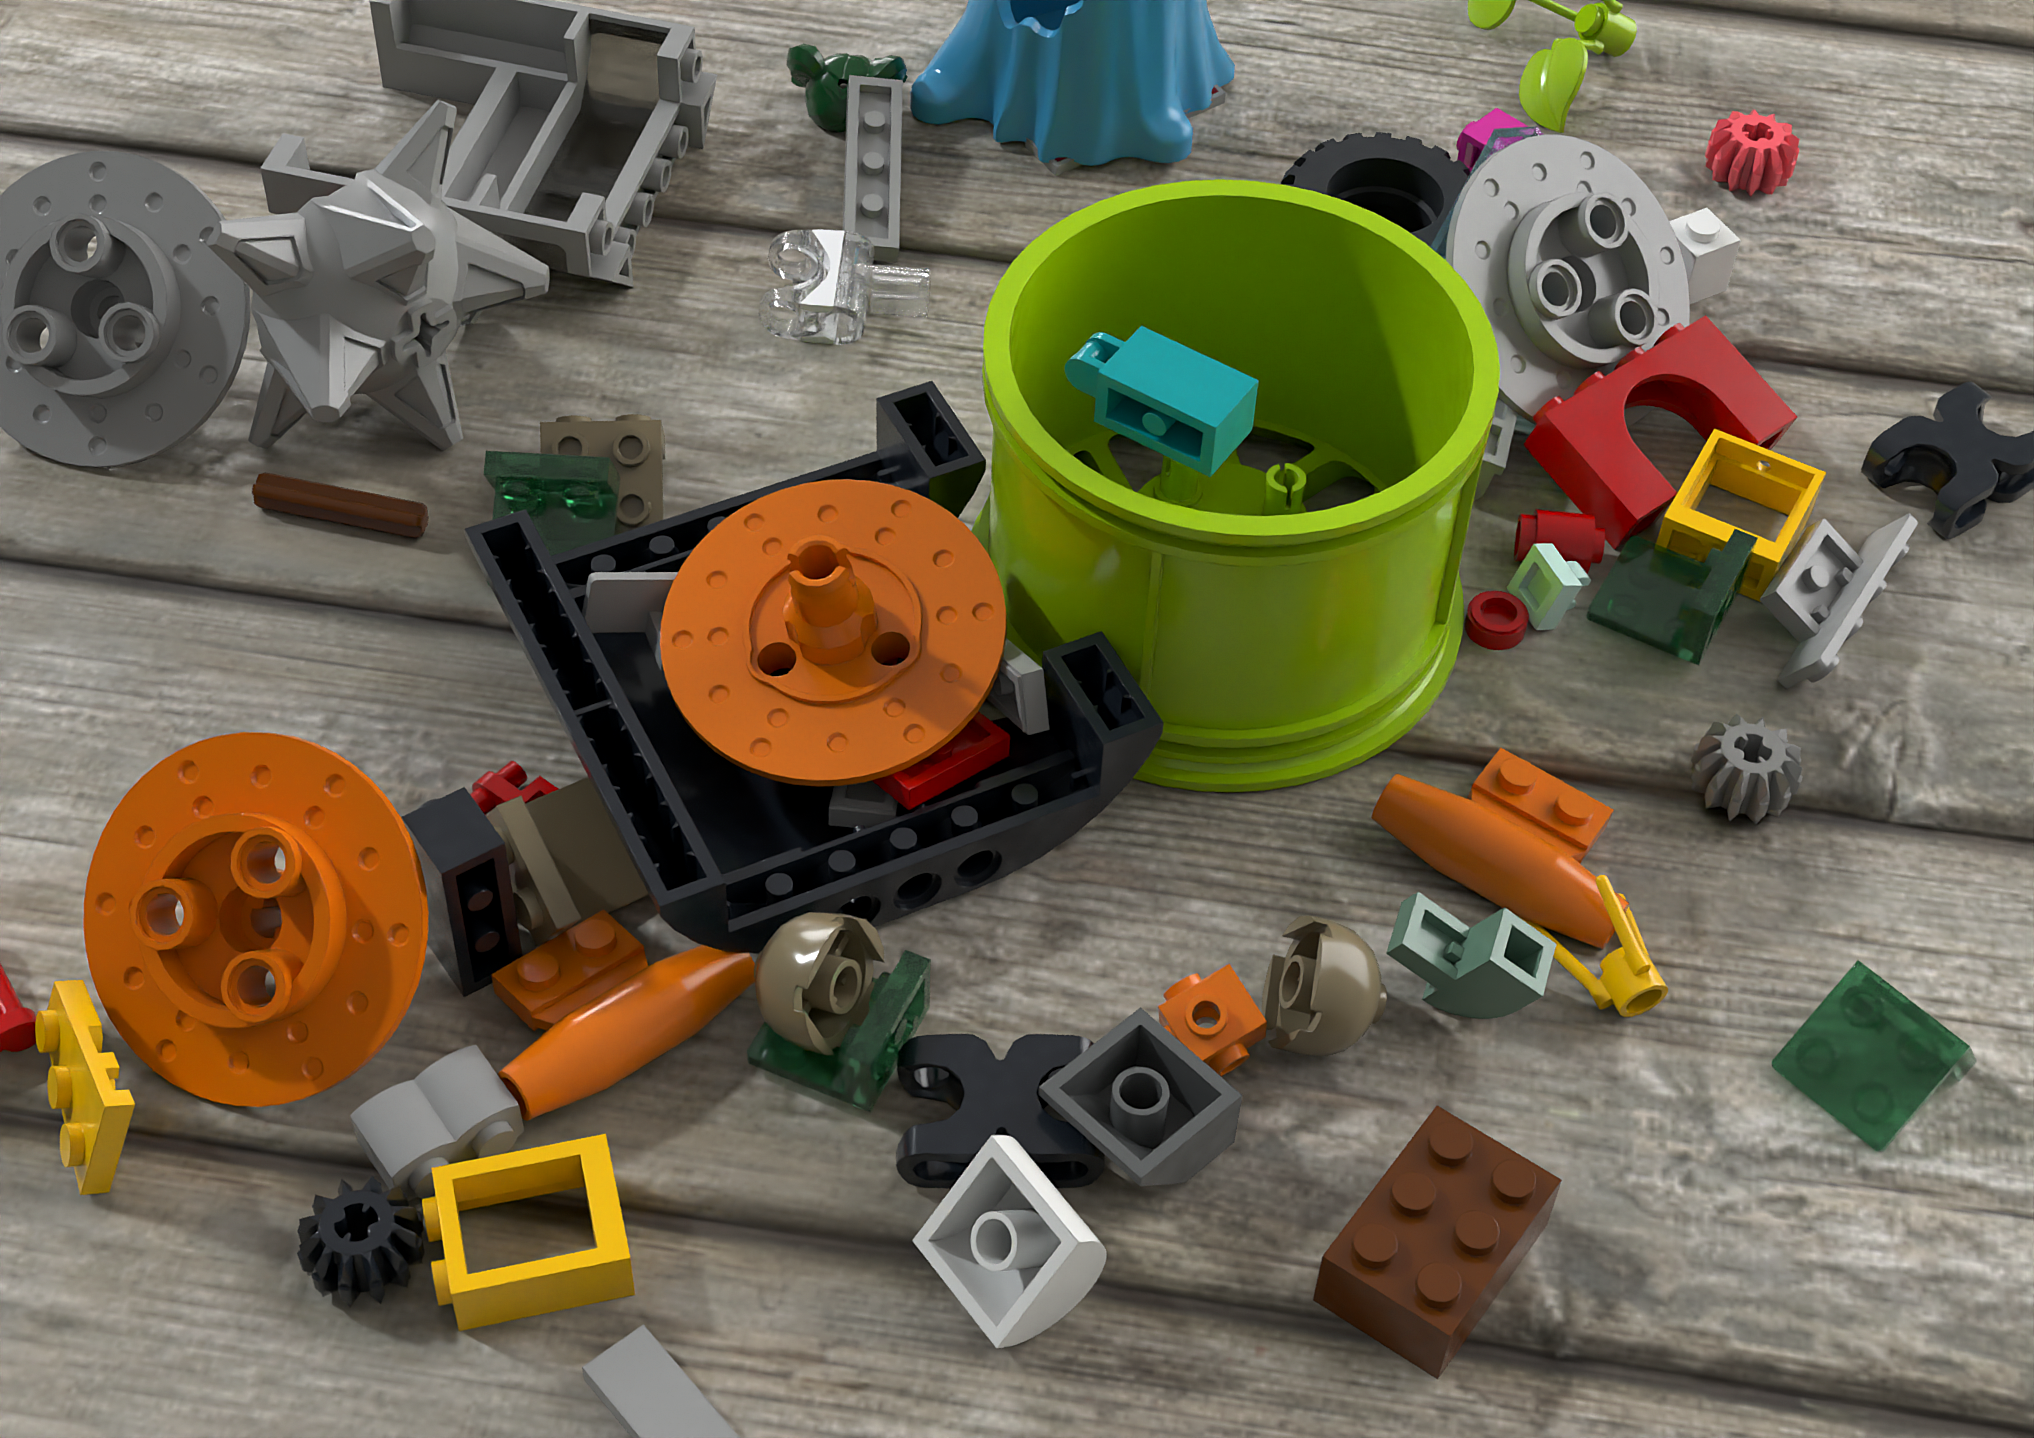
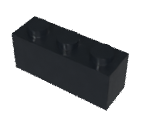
[401,787,523,997]

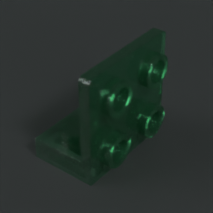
[484,451,620,586]
[1586,529,1758,666]
[747,950,931,1112]
[1772,960,1977,1152]

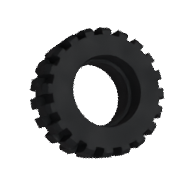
[1281,132,1472,260]

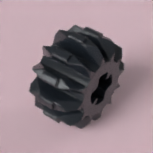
[297,1175,425,1307]

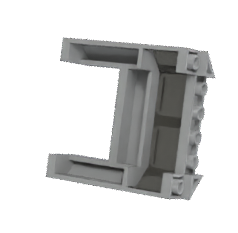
[260,0,717,287]

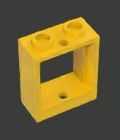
[1651,429,1826,602]
[422,1134,635,1331]

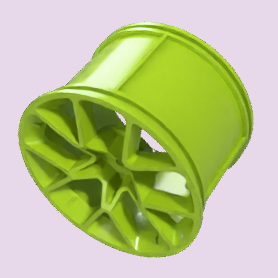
[971,179,1500,793]

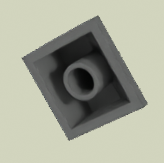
[1038,1007,1242,1186]

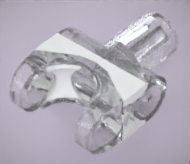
[758,229,931,345]

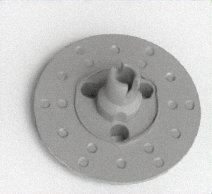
[1446,134,1690,427]
[0,151,251,468]

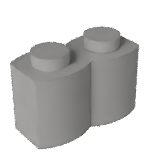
[350,1045,525,1201]

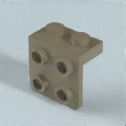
[540,414,665,542]
[487,777,648,947]

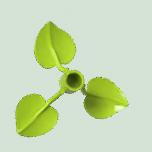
[1467,0,1637,133]

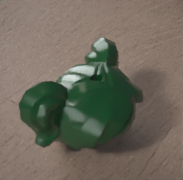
[786,44,908,133]

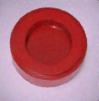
[1464,591,1529,650]

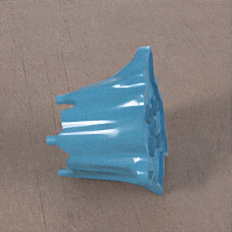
[910,0,1235,166]

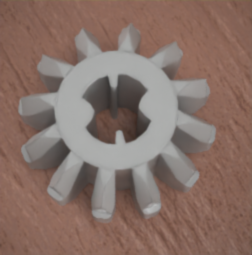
[1691,713,1803,824]

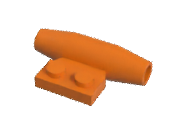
[1371,748,1629,949]
[491,909,755,1121]

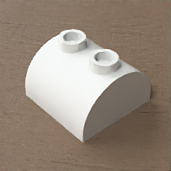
[912,1135,1107,1348]

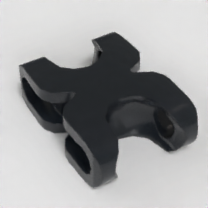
[1861,382,2034,539]
[896,1034,1105,1189]

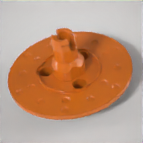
[660,479,1007,787]
[83,732,429,1107]

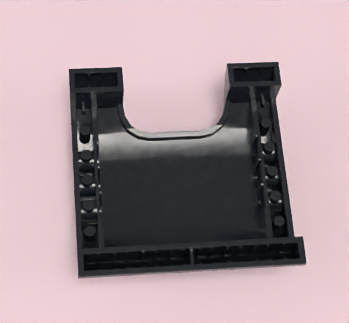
[465,381,1164,954]

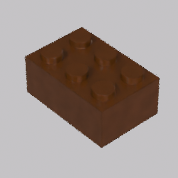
[1313,1105,1562,1379]

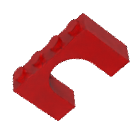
[1523,315,1797,550]

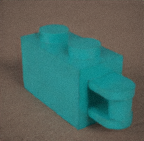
[1064,326,1259,477]

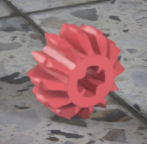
[1705,109,1800,196]

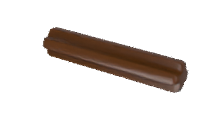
[252,472,429,538]

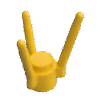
[1519,875,1668,1017]

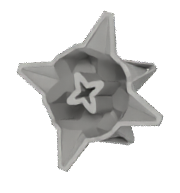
[206,100,550,451]

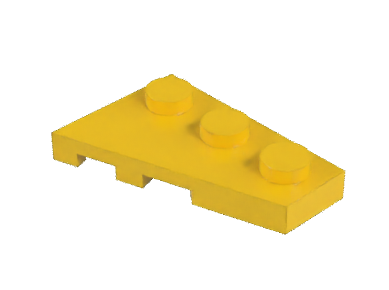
[35,980,135,1195]

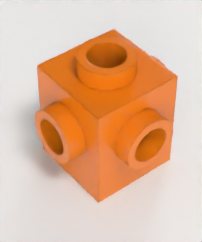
[1158,963,1267,1076]

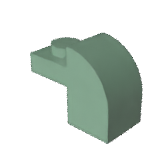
[1386,892,1556,1019]

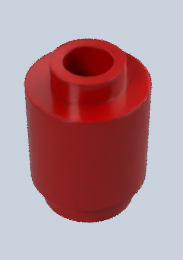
[1514,509,1605,574]

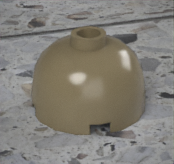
[754,912,885,1055]
[1261,916,1387,1056]

